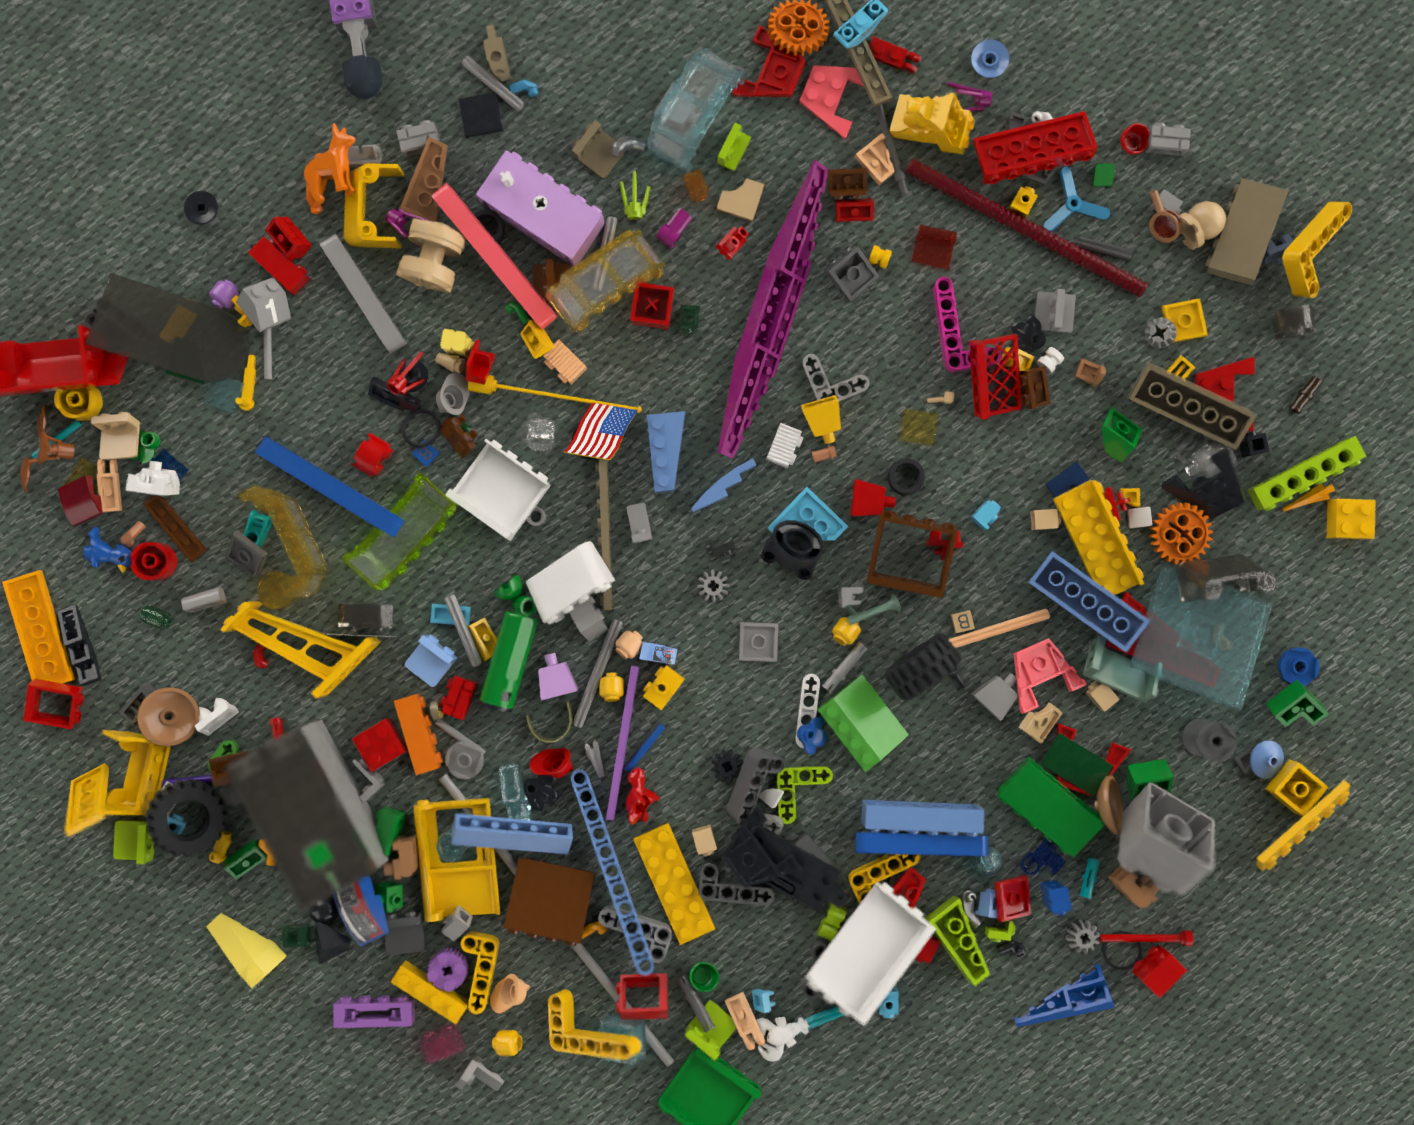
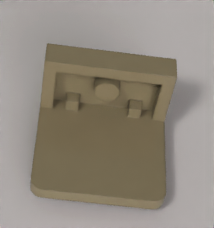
[572,120,625,179]

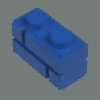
[1040,880,1072,916]

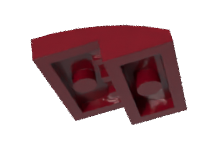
[58,475,103,526]

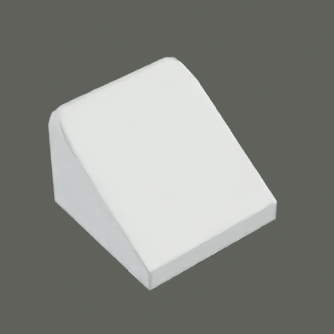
[1127,507,1152,528]

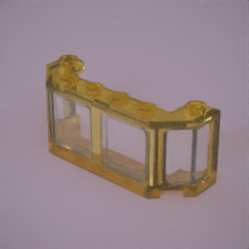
[545,228,667,333]
[238,485,327,600]

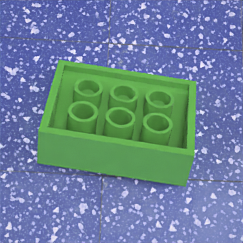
[817,674,909,772]

